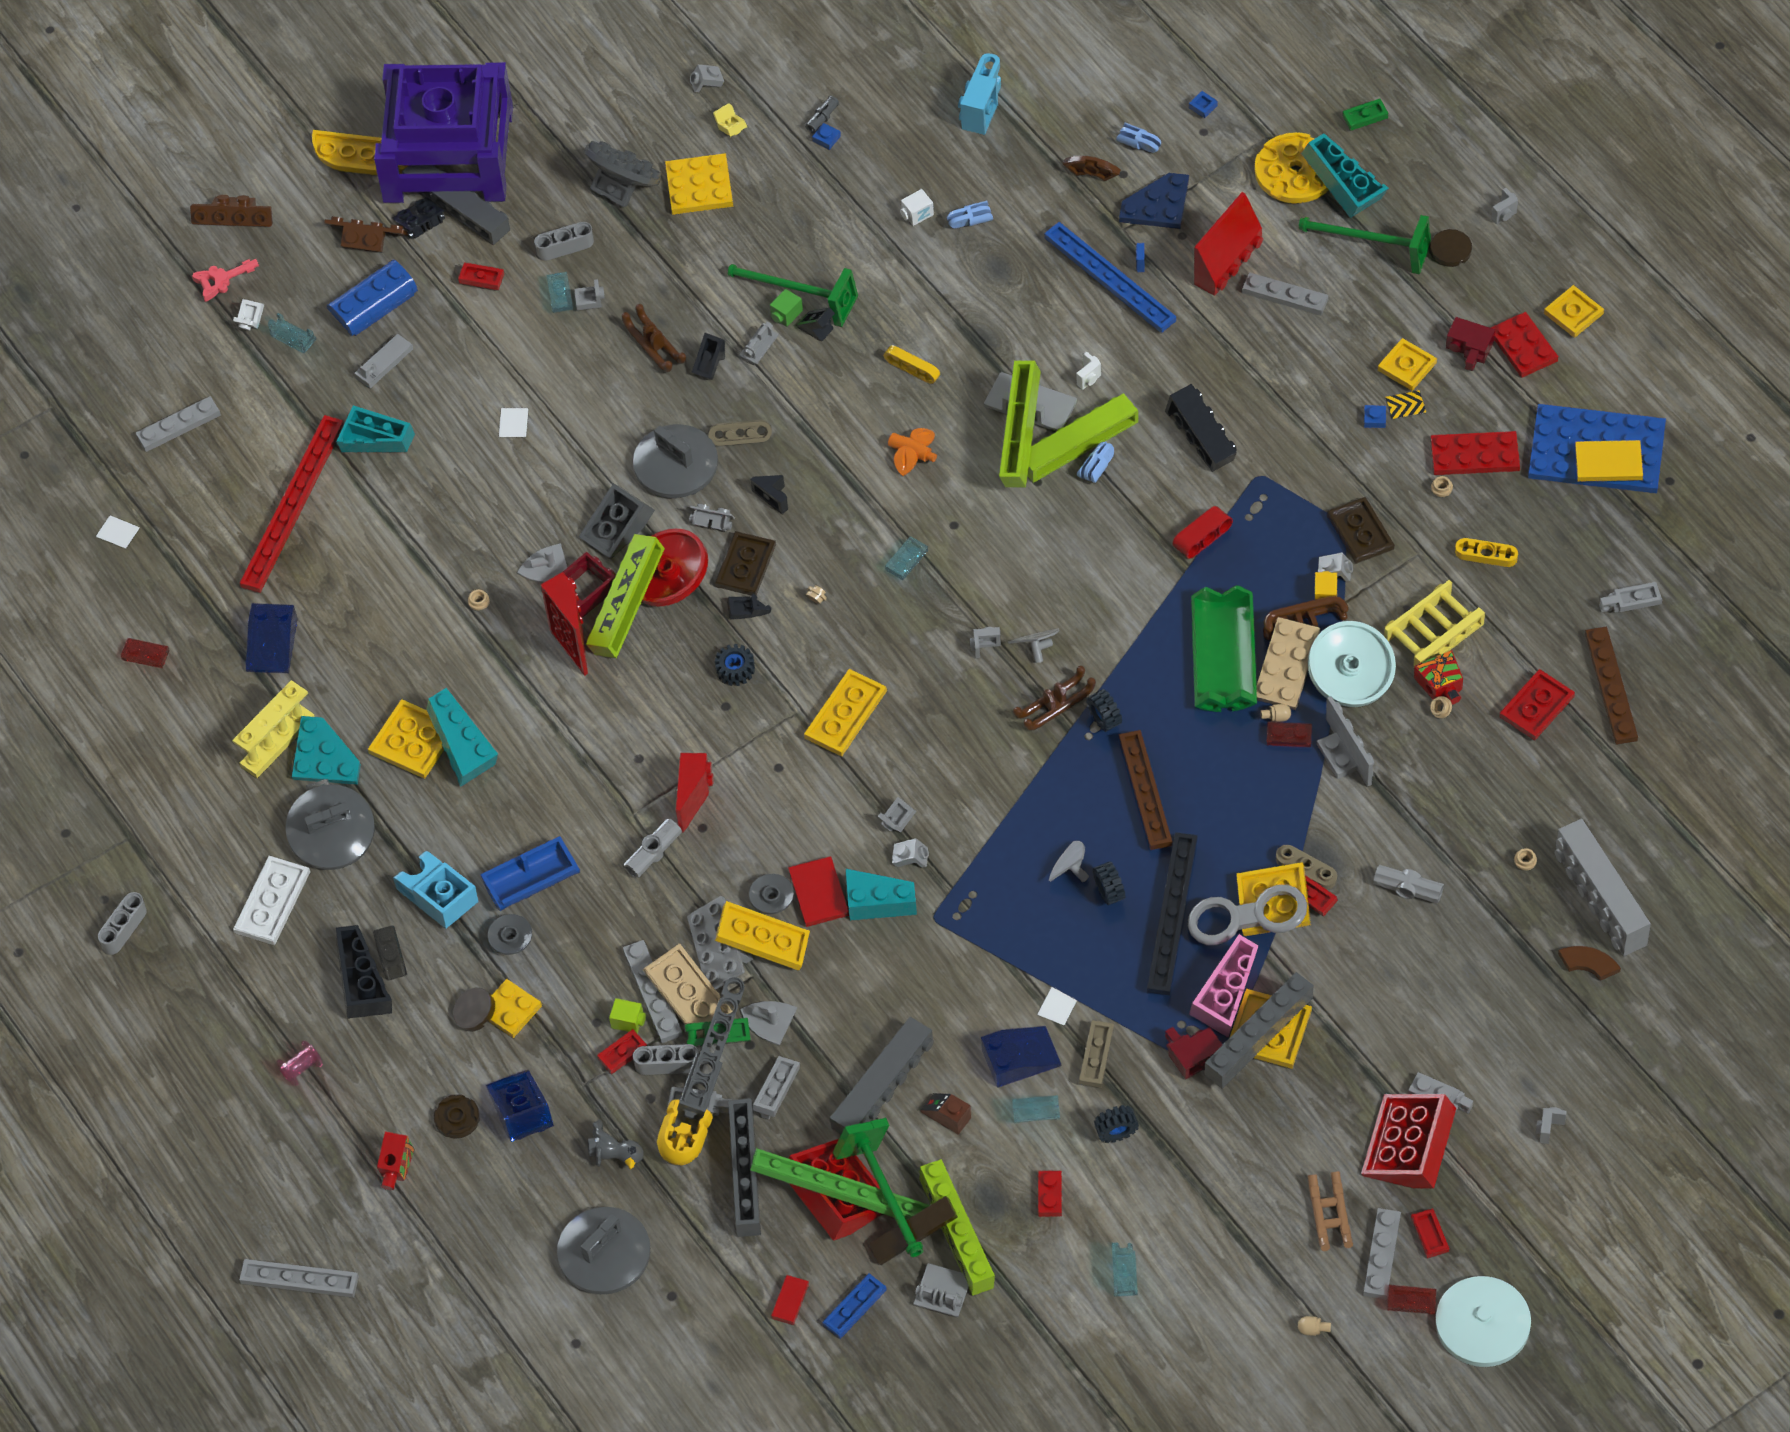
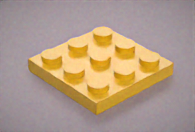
[665,153,733,215]
[368,699,444,779]
[1237,862,1311,936]
[1230,989,1312,1069]

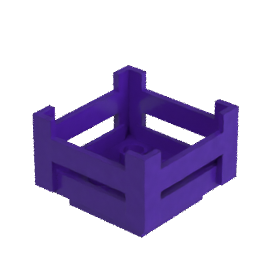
[374,62,513,203]

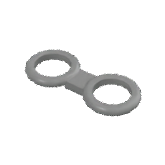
[1188,885,1307,945]

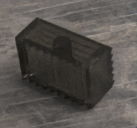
[373,925,407,981]

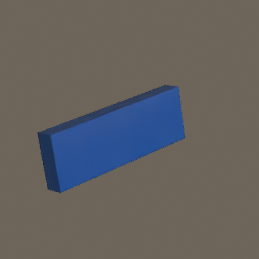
[822,1273,887,1339]

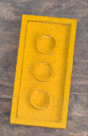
[804,669,887,757]
[715,901,810,971]

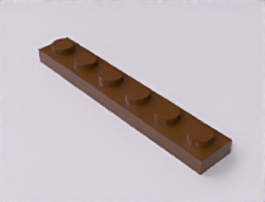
[1585,626,1638,745]
[1119,730,1172,850]

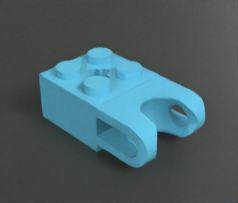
[958,53,1001,135]
[393,851,478,929]

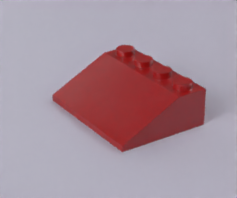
[1194,192,1263,296]
[541,572,588,676]
[1361,1094,1457,1189]
[788,1139,882,1241]

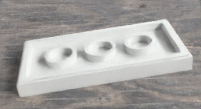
[233,856,310,945]

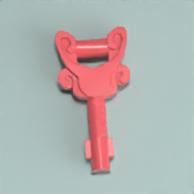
[192,259,259,302]

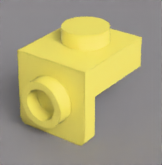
[713,104,747,137]

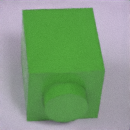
[770,289,803,327]

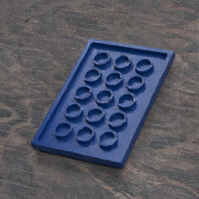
[1528,404,1666,494]

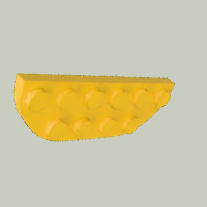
[312,130,409,175]

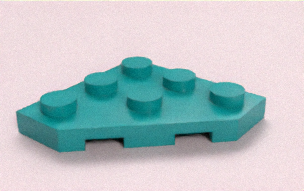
[292,716,361,785]

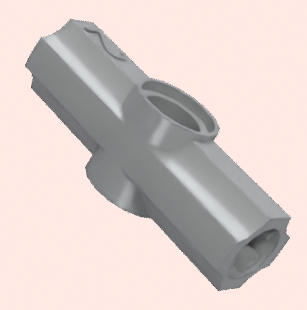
[623,819,682,878]
[1373,865,1444,904]

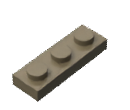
[1079,1020,1114,1088]

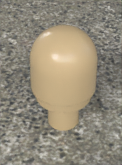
[1260,704,1291,722]
[1298,1316,1331,1336]

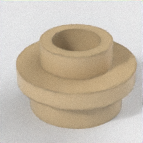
[1431,476,1453,497]
[806,585,827,604]
[468,589,490,610]
[1430,696,1452,719]
[1514,848,1537,870]

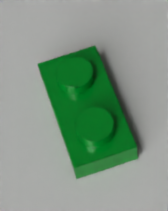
[1342,99,1389,131]

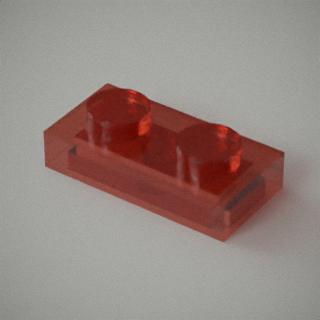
[121,638,170,669]
[1267,722,1312,747]
[1387,1285,1437,1314]

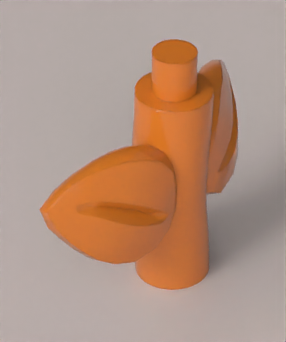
[888,428,937,476]

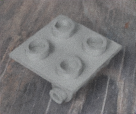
[913,1263,969,1317]

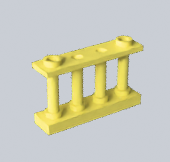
[1384,580,1485,666]
[233,680,315,778]

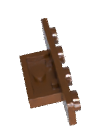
[190,195,273,227]
[324,216,408,252]

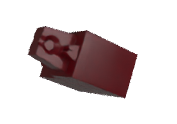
[1446,317,1495,371]
[1165,1027,1222,1080]

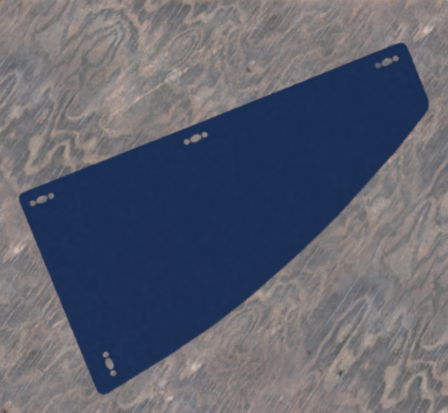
[934,476,1346,1070]

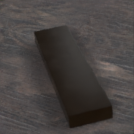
[869,1196,958,1265]

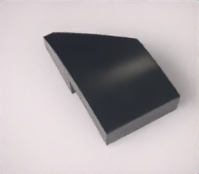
[727,594,772,619]

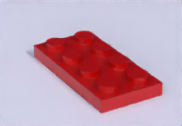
[1431,431,1520,475]

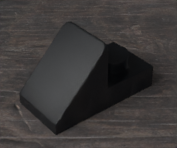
[796,307,835,341]
[692,333,725,379]
[750,475,788,515]

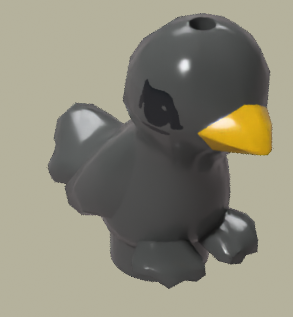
[588,1120,644,1170]

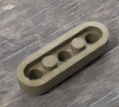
[708,420,772,446]
[1276,845,1337,890]

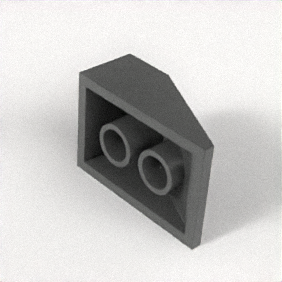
[579,483,655,559]

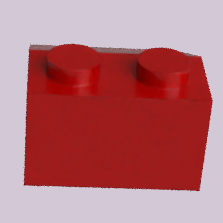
[676,753,714,833]

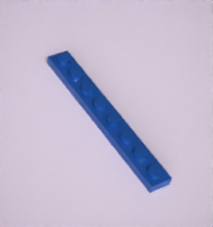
[1044,222,1176,333]

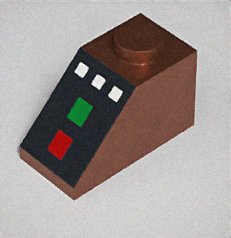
[920,1093,971,1135]

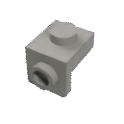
[690,64,724,92]
[1492,188,1518,224]
[574,279,605,310]
[1318,552,1353,582]
[970,627,1001,658]
[878,797,917,832]
[892,838,929,868]
[1536,1107,1567,1144]

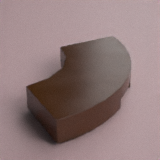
[1063,156,1121,181]
[1558,946,1621,981]

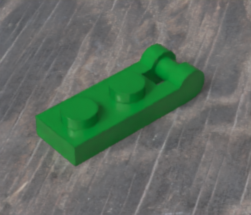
[684,1018,751,1047]

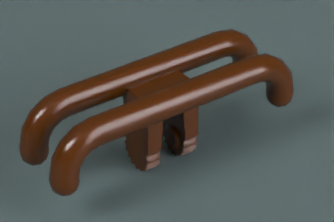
[622,304,686,372]
[1263,596,1349,640]
[1013,666,1096,731]

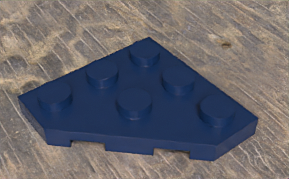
[1119,173,1189,229]

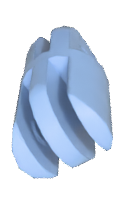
[1116,123,1161,153]
[947,200,993,228]
[1077,442,1114,483]

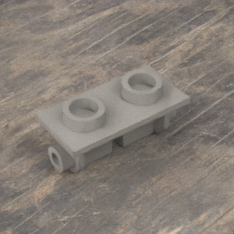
[739,322,779,365]
[689,504,735,532]

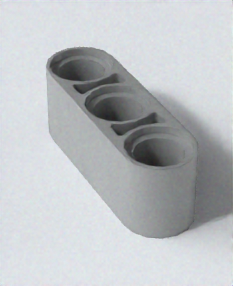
[534,222,594,261]
[98,892,147,955]
[633,1044,699,1075]

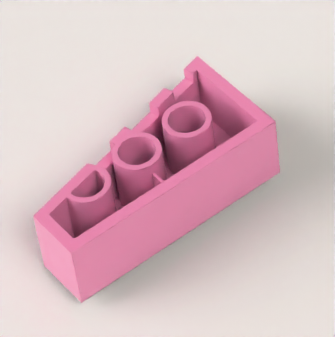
[1190,934,1258,1037]

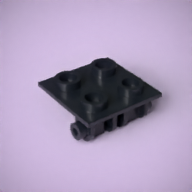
[392,198,445,239]

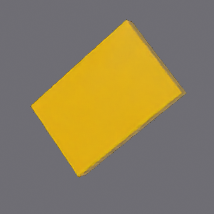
[1575,440,1643,481]

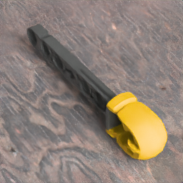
[657,977,745,1166]

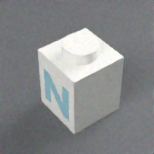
[900,189,934,226]

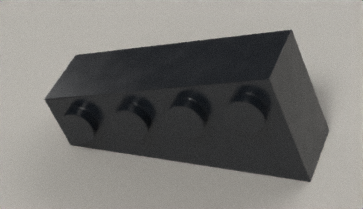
[1165,384,1237,472]
[336,925,392,1019]

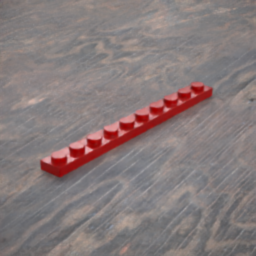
[240,415,344,593]

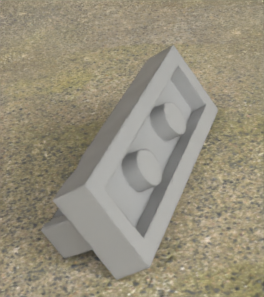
[354,334,413,388]
[753,1056,800,1119]

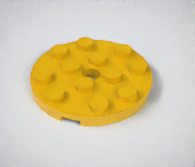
[1255,133,1329,204]

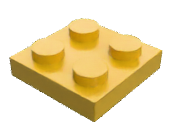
[1544,285,1604,338]
[1378,338,1437,391]
[489,979,542,1038]

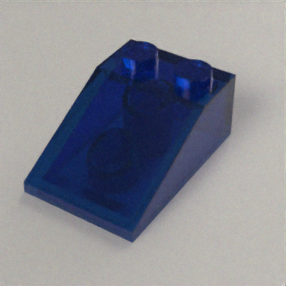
[246,603,298,674]
[981,1026,1062,1088]
[486,1070,554,1142]

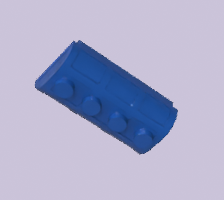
[326,260,418,336]
[480,836,580,911]

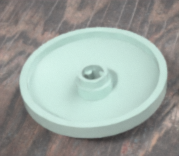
[1308,621,1396,707]
[1436,1276,1531,1367]

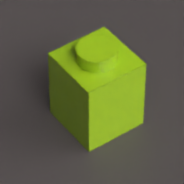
[609,998,646,1034]

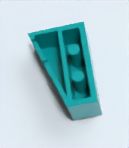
[336,405,415,452]
[846,869,917,921]

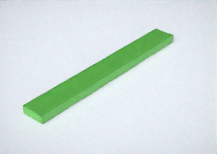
[750,1148,930,1220]

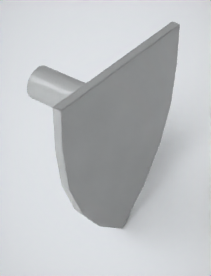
[517,543,567,583]
[1008,628,1059,663]
[1049,841,1089,882]
[740,1001,797,1046]

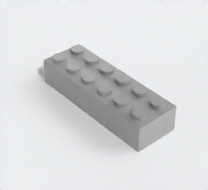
[1555,819,1651,957]

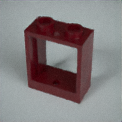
[563,552,616,618]

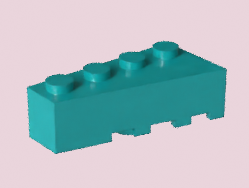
[1301,133,1389,218]
[426,688,498,787]

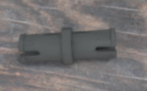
[805,95,839,133]

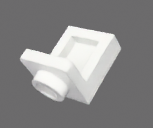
[233,299,264,331]
[1076,352,1101,390]

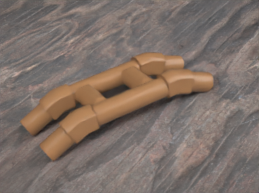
[1308,1171,1353,1251]

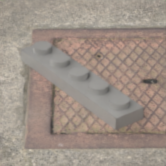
[623,940,683,1043]
[239,1259,359,1298]

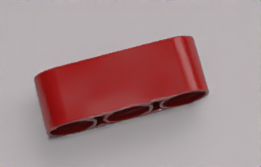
[1172,506,1233,559]

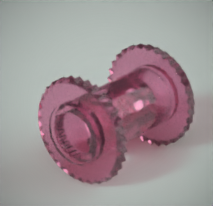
[277,1041,323,1086]

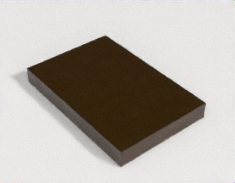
[1327,497,1395,564]
[715,531,776,596]

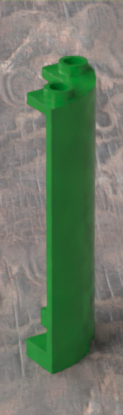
[1191,585,1257,712]

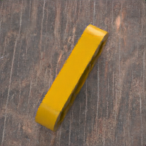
[883,345,940,384]
[1455,538,1518,567]

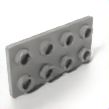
[984,372,1077,431]
[1317,696,1374,787]
[687,896,753,989]

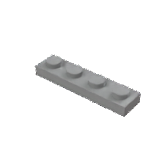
[1242,272,1328,316]
[136,396,221,452]
[1363,1208,1401,1300]

